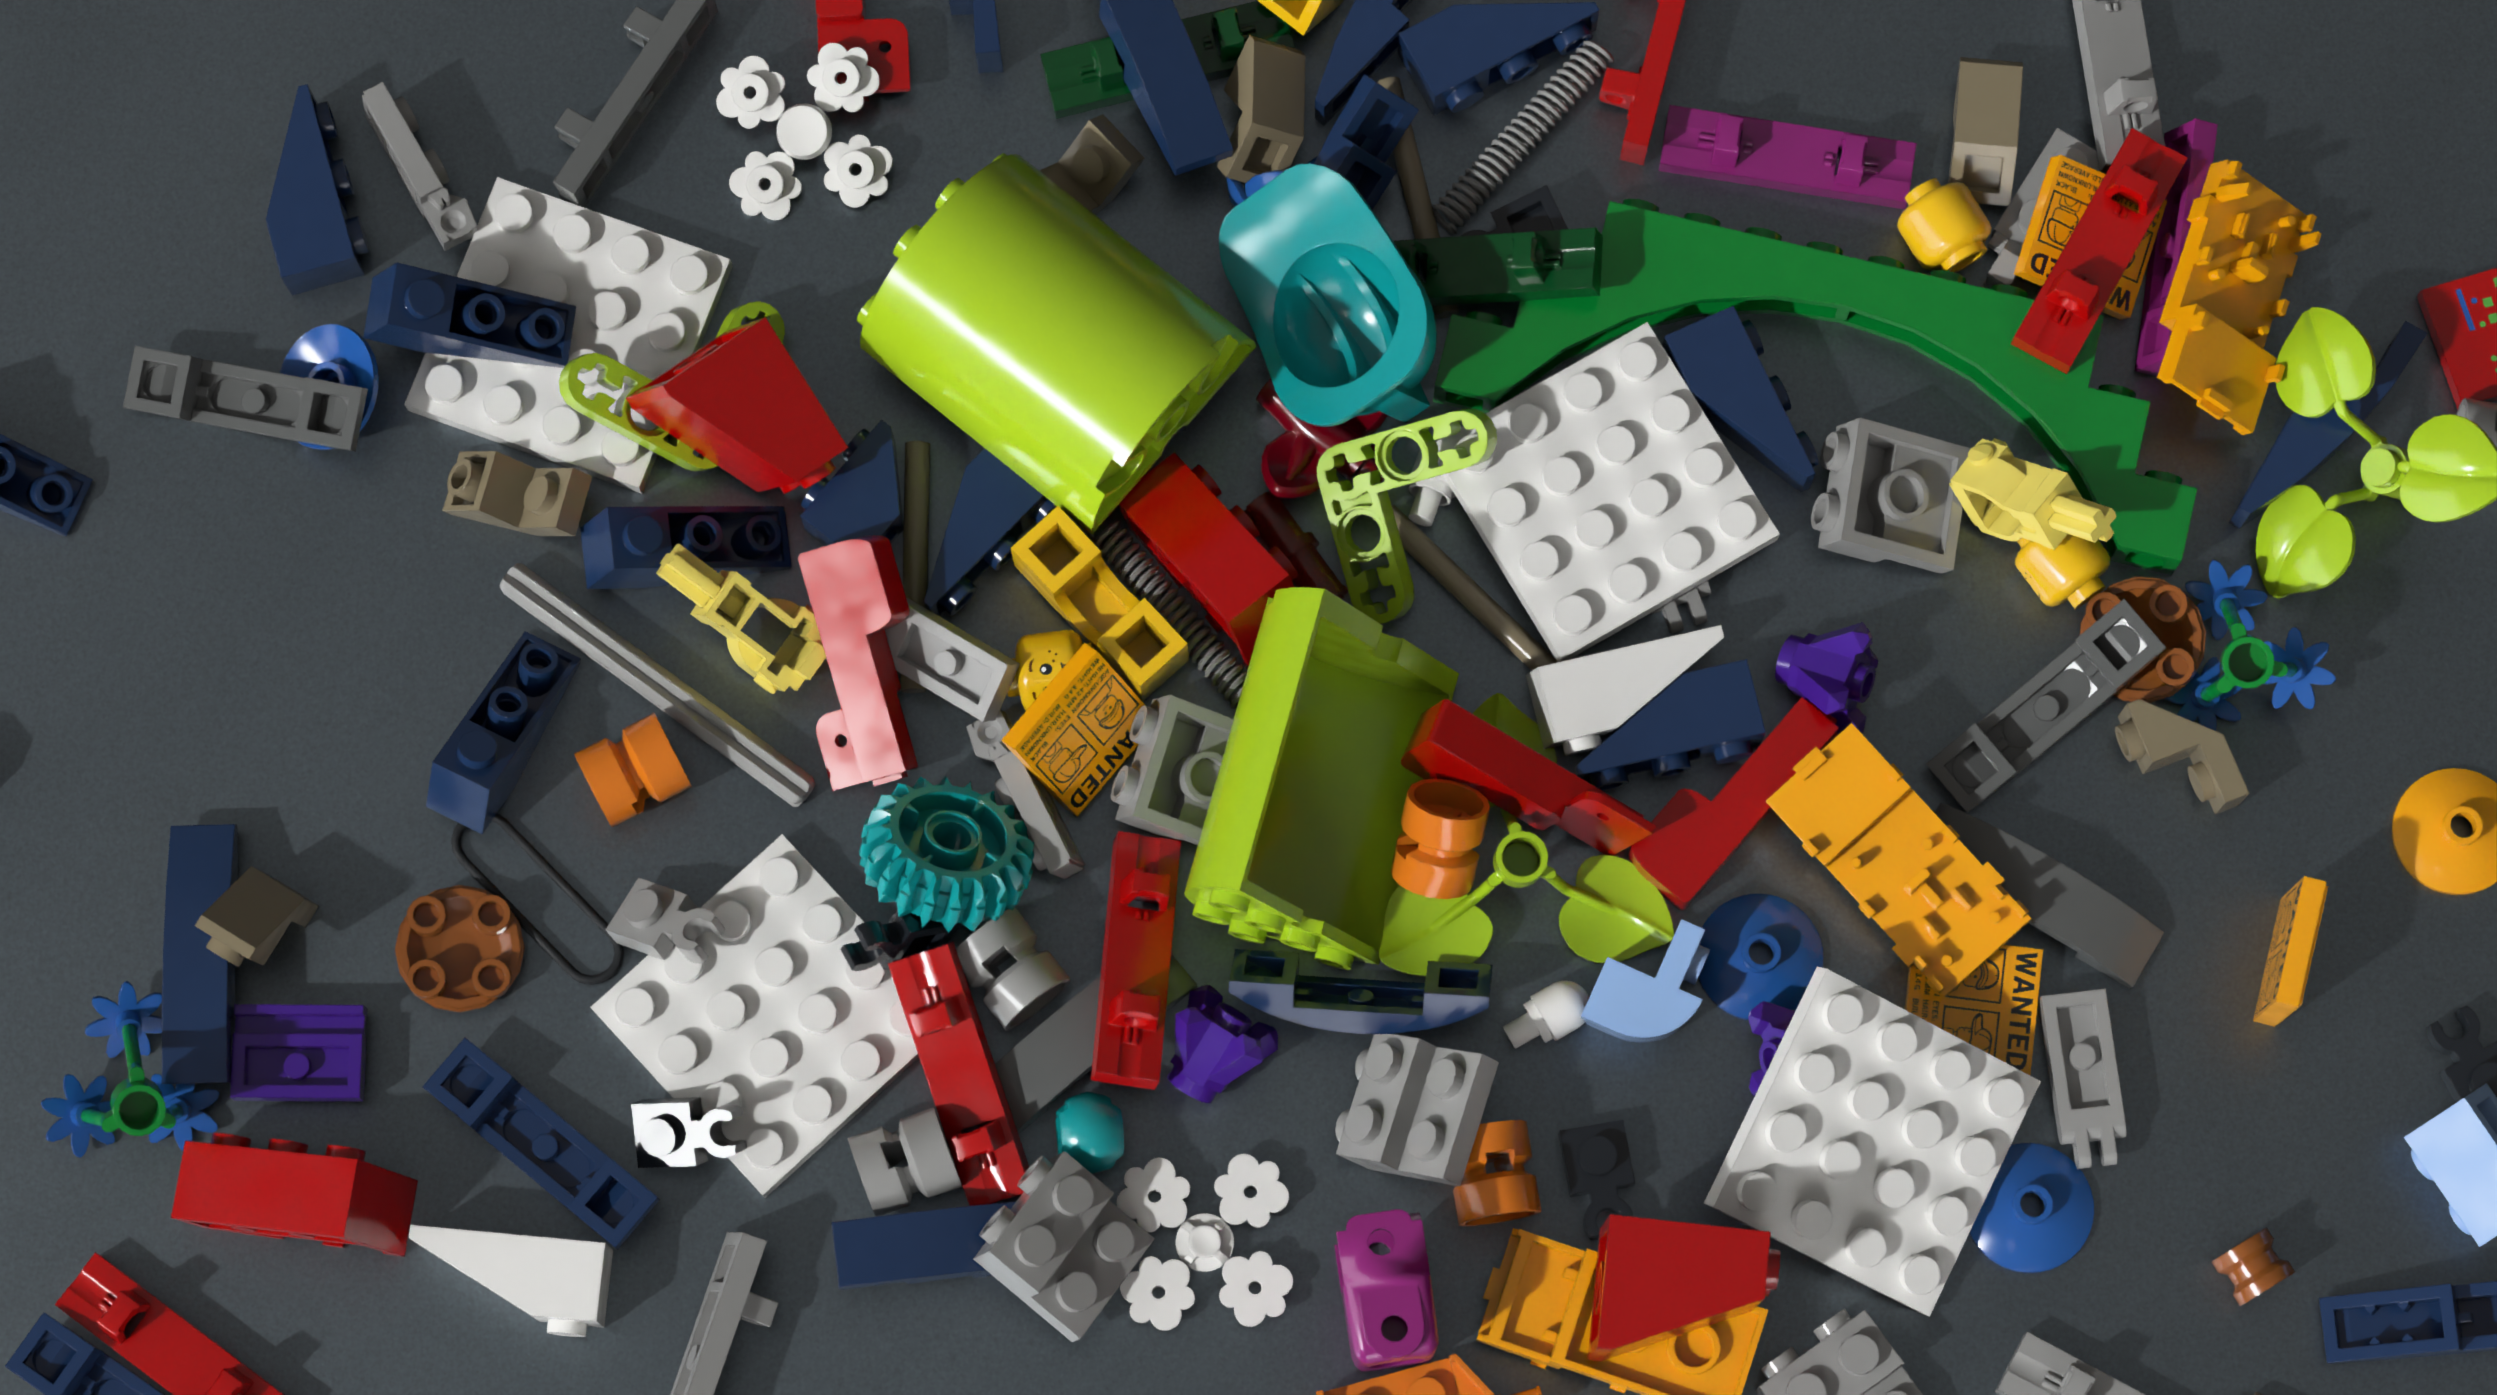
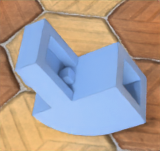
[1581,919,1710,1043]

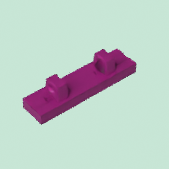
[1659,105,1917,210]
[2135,118,2218,377]

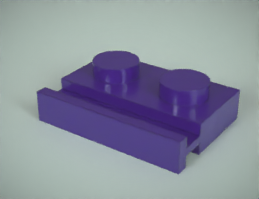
[230,1004,368,1102]

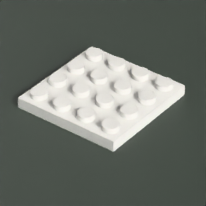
[404,177,733,494]
[1436,322,1780,662]
[590,834,938,1198]
[1704,966,2041,1317]

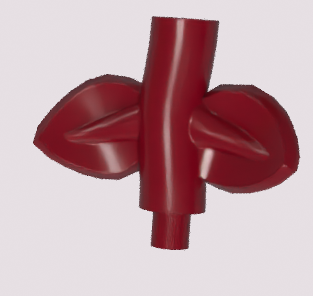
[1256,378,1388,498]

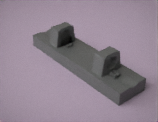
[553,0,718,208]

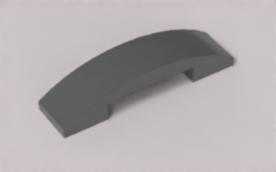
[123,346,368,452]
[1926,599,2166,813]
[1935,802,2164,989]
[977,954,1198,1134]

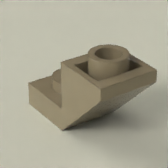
[1217,35,1306,183]
[1948,57,2023,206]
[1039,114,1145,215]
[442,451,592,536]
[2115,699,2249,815]
[195,866,319,967]

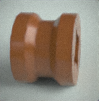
[2212,1227,2296,1306]

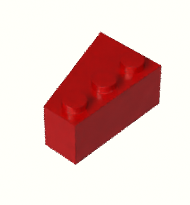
[1118,452,1298,670]
[171,1133,418,1257]

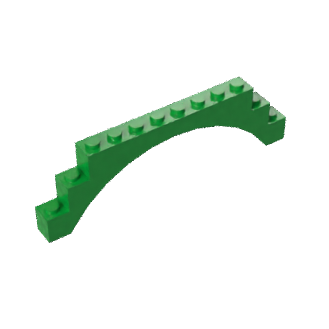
[1433,199,2197,575]

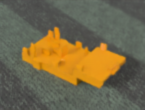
[2157,159,2322,435]
[1765,723,2032,997]
[1476,1228,1769,1395]

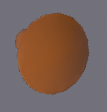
[2080,577,2206,703]
[395,885,525,1013]

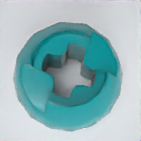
[1056,1091,1124,1174]

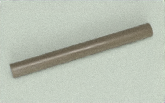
[1377,77,1459,319]
[901,441,930,693]
[1377,505,1557,671]

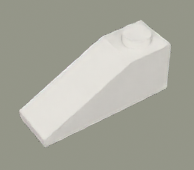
[1526,625,1724,756]
[409,1225,613,1337]

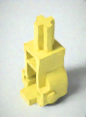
[1949,438,2117,550]
[656,543,826,694]

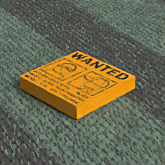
[2013,155,2167,320]
[1001,643,1145,817]
[2253,876,2329,1027]
[1905,945,2043,1075]

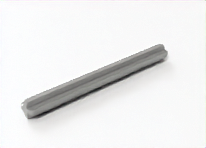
[500,563,815,807]

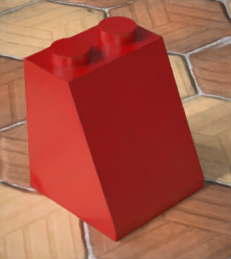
[626,317,848,494]
[1587,1214,1780,1361]

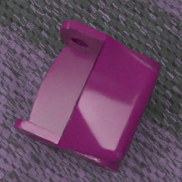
[1334,1209,1439,1371]

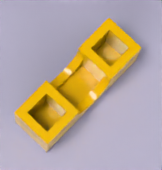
[1011,506,1189,702]

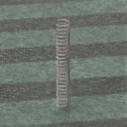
[1432,41,1614,234]
[1088,521,1247,709]

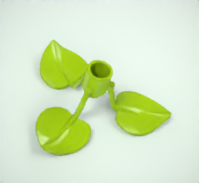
[2256,307,2497,599]
[1379,693,1674,976]

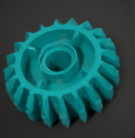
[859,776,1034,933]

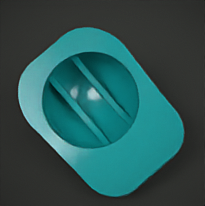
[1219,163,1437,427]

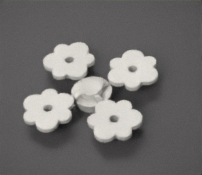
[716,43,893,221]
[1117,1154,1293,1331]

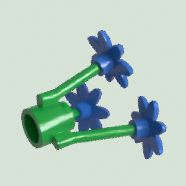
[2164,559,2336,731]
[41,981,220,1158]

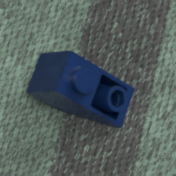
[800,419,904,546]

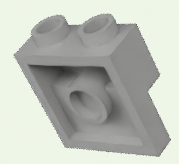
[1811,418,1971,574]
[1111,695,1233,845]
[1335,1034,1499,1186]
[973,1151,1155,1342]
[1755,1308,1923,1395]

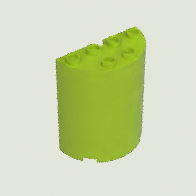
[857,153,1256,534]
[1184,587,1459,970]

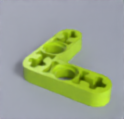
[559,301,785,472]
[1317,409,1497,623]

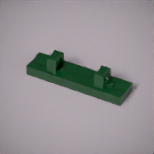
[1040,1,1296,119]
[1394,227,1603,306]

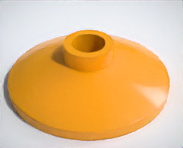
[2392,768,2497,895]

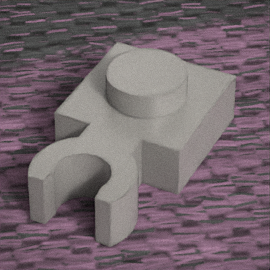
[605,878,726,963]

